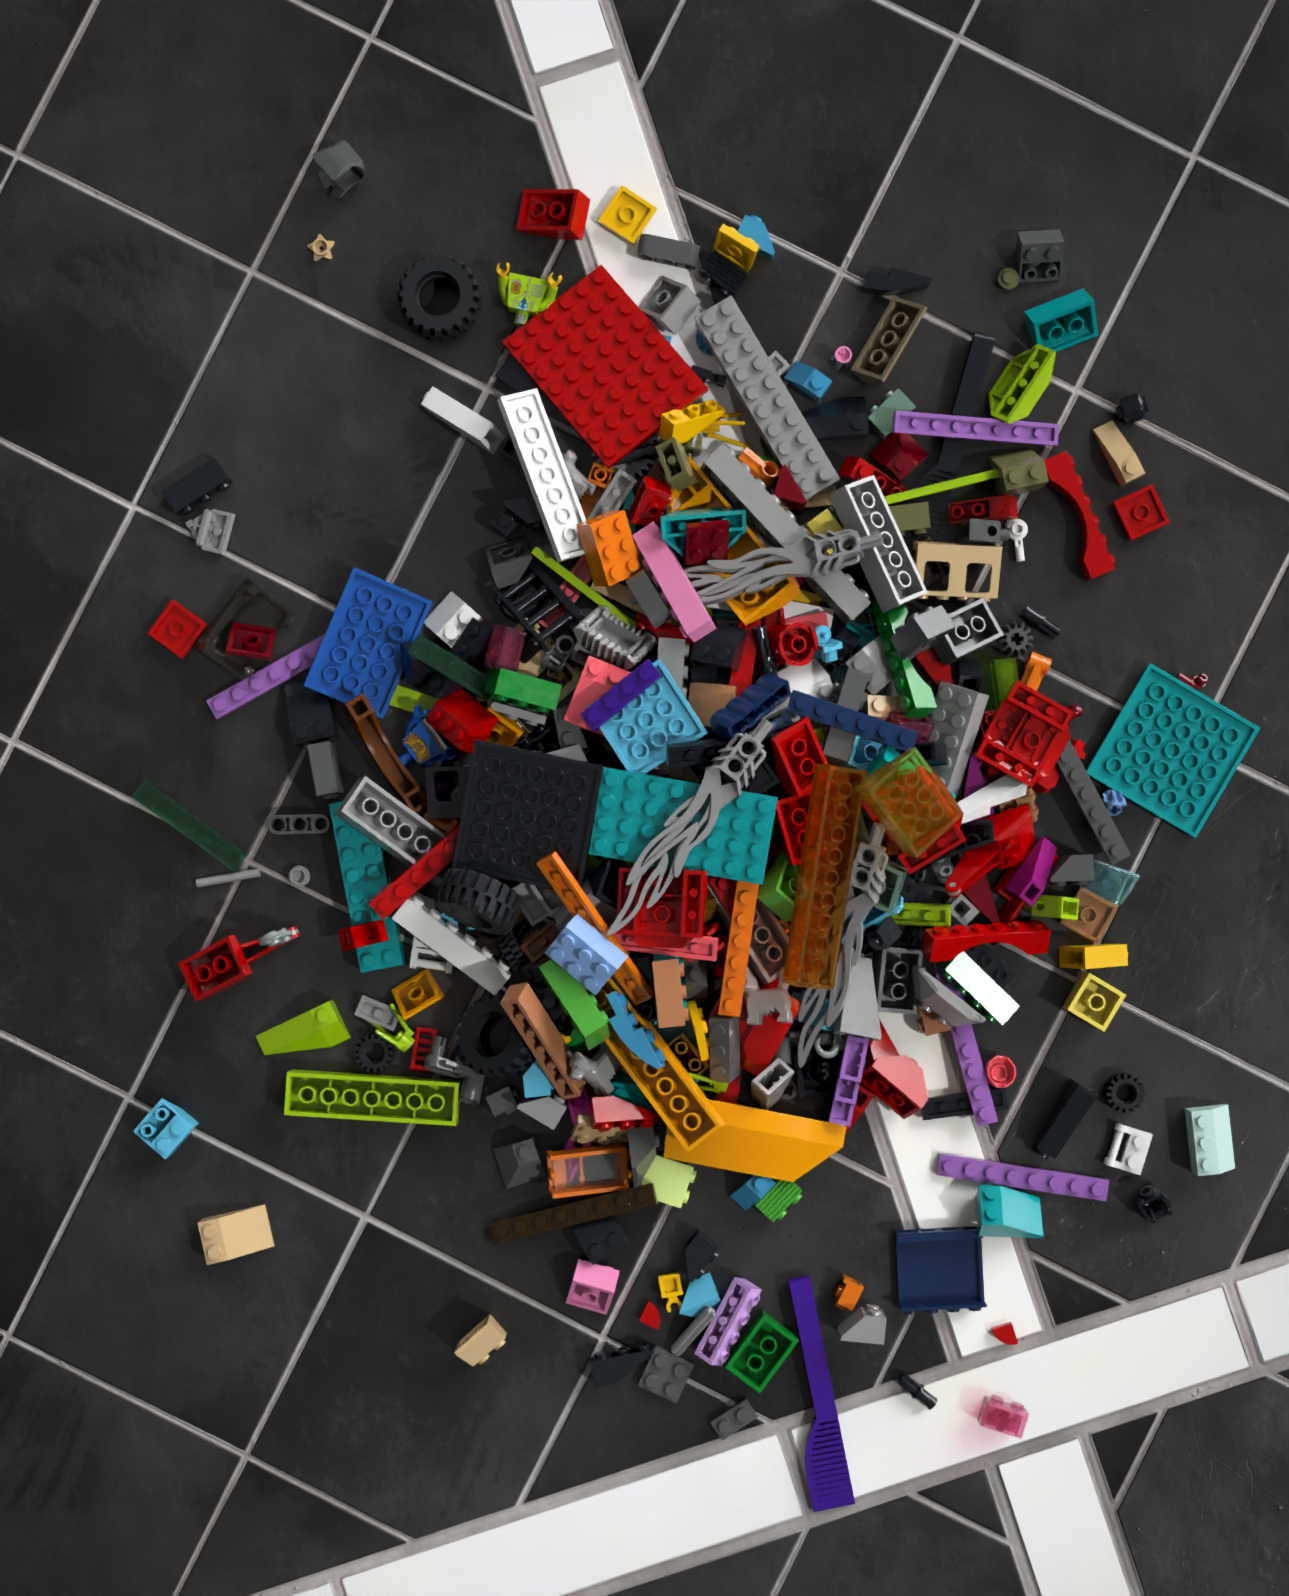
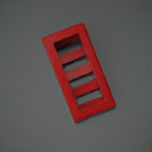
[410,1027,438,1074]

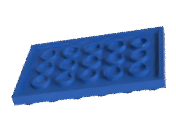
[303,567,433,719]

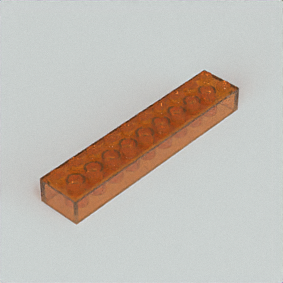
[782,763,867,990]

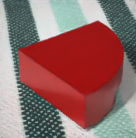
[639,1300,660,1330]
[991,1322,1018,1345]

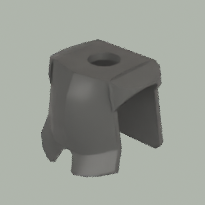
[312,140,366,199]

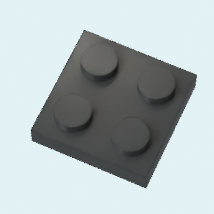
[638,1345,695,1404]

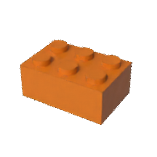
[576,510,642,587]

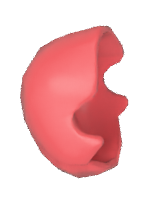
[984,1055,1016,1088]

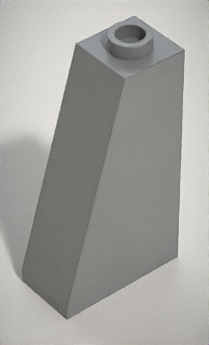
[833,953,881,1041]

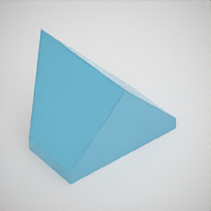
[679,1272,722,1318]

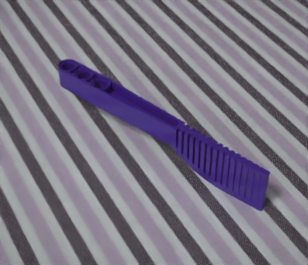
[788,1275,855,1512]

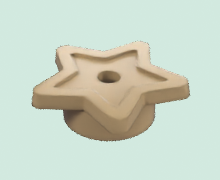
[307,234,335,261]

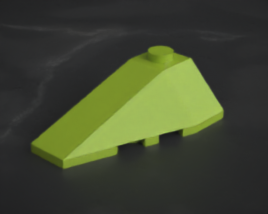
[256,999,351,1055]

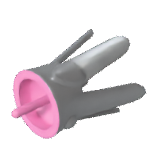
[830,346,852,371]

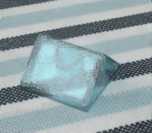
[1083,860,1140,906]

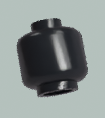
[1116,393,1149,424]

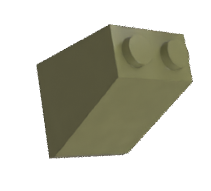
[989,448,1049,496]

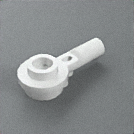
[1007,519,1028,562]

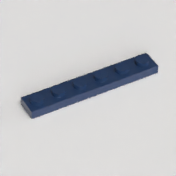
[786,690,919,754]

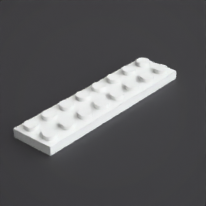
[497,388,586,562]

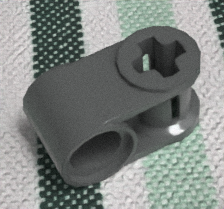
[540,635,576,677]

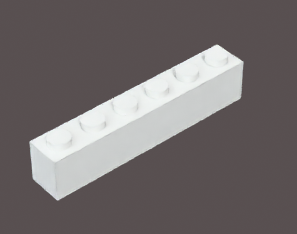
[391,895,512,995]

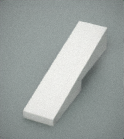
[957,775,1027,824]

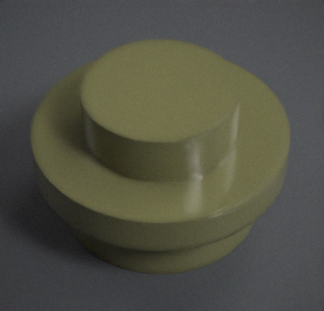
[998,268,1019,290]

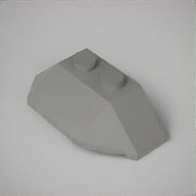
[912,965,986,1027]

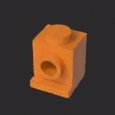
[834,1274,864,1311]

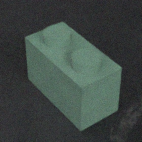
[868,388,916,440]

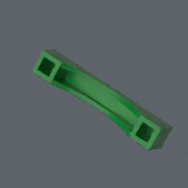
[871,599,937,718]

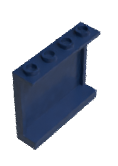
[894,1226,987,1314]

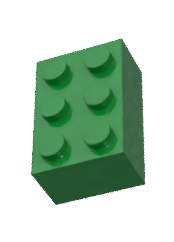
[484,668,562,713]
[725,1309,798,1393]

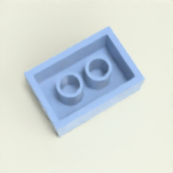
[545,914,628,995]

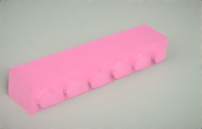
[632,521,716,642]

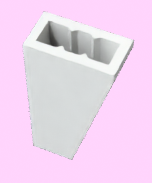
[421,386,505,455]

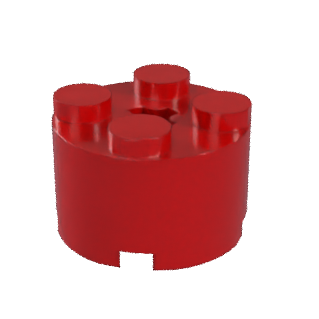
[768,622,818,666]

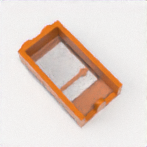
[546,1143,632,1199]

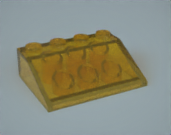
[856,747,964,858]

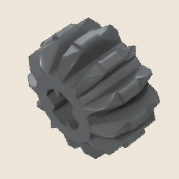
[997,622,1034,658]

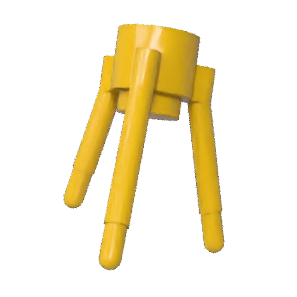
[702,412,749,448]

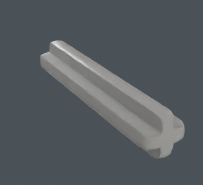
[671,1306,716,1356]

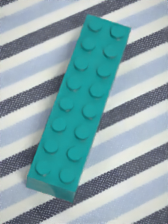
[329,802,406,973]

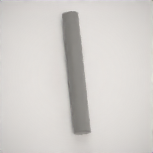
[196,868,261,888]

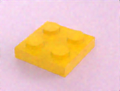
[598,185,657,246]
[712,224,760,272]
[687,1000,710,1061]

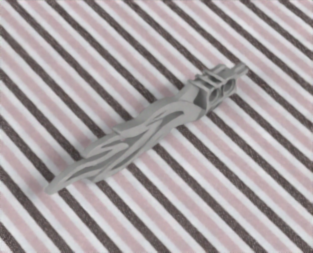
[629,529,883,606]
[607,717,774,936]
[798,822,888,1068]

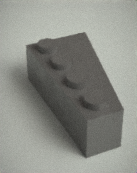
[819,668,873,768]

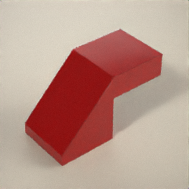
[338,919,388,951]

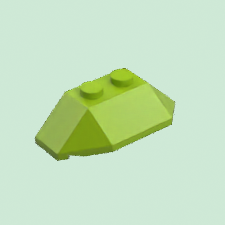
[988,344,1056,424]

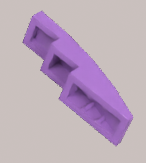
[828,1035,869,1127]

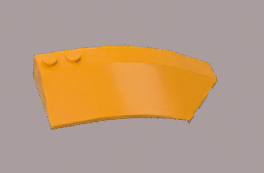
[667,456,801,626]
[664,1099,847,1182]

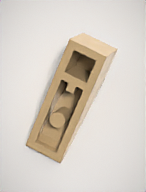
[1092,421,1145,487]

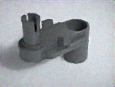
[771,1024,834,1065]
[423,1036,485,1105]

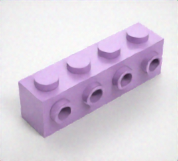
[694,1277,762,1366]

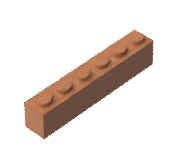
[500,982,587,1099]

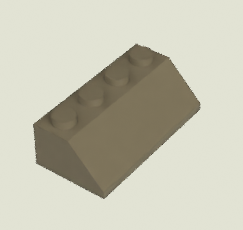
[851,297,928,387]

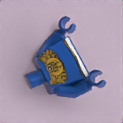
[398,703,460,767]

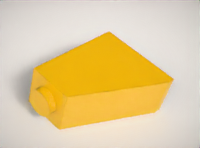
[1059,944,1128,969]

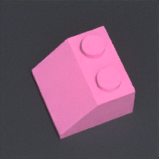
[566,1259,620,1315]

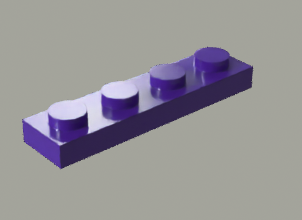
[580,659,663,732]

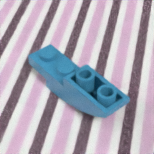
[606,991,666,1069]

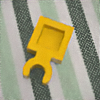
[658,1272,683,1313]

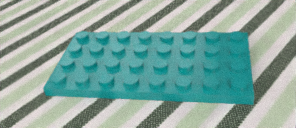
[589,767,778,885]

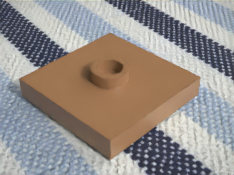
[1059,885,1119,944]

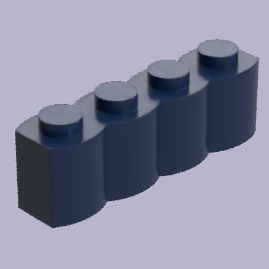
[709,673,791,740]

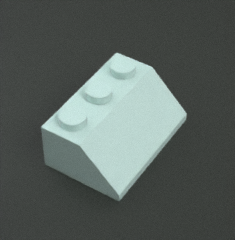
[1185,1104,1235,1176]

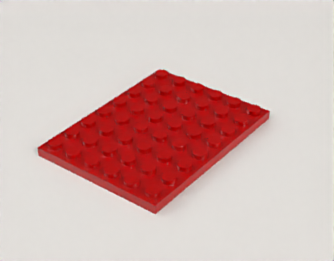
[502,264,708,469]

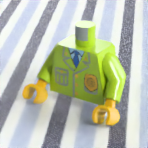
[496,262,562,326]

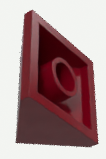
[773,464,807,511]
[226,622,276,662]

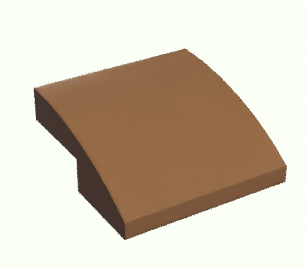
[688,682,737,728]

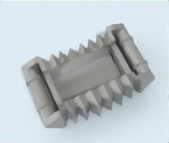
[573,605,658,670]

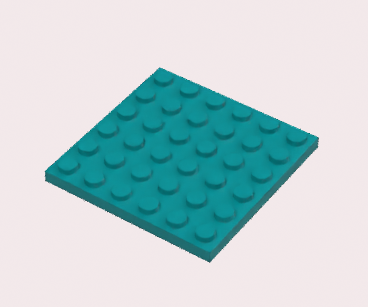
[1086,663,1260,838]

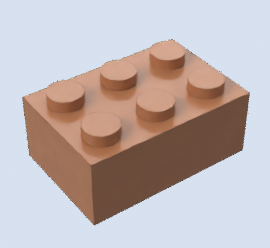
[652,959,689,1028]

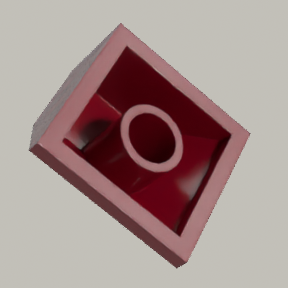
[868,432,929,483]

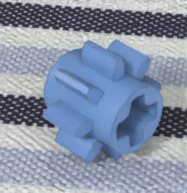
[1102,790,1127,816]

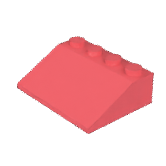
[563,656,631,737]

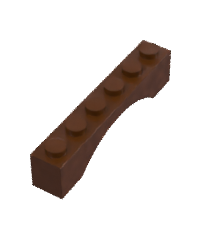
[340,693,427,813]

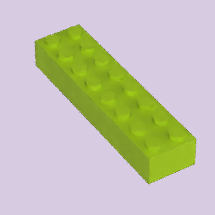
[284,1069,461,1126]

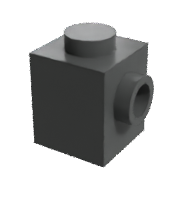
[485,1084,520,1117]

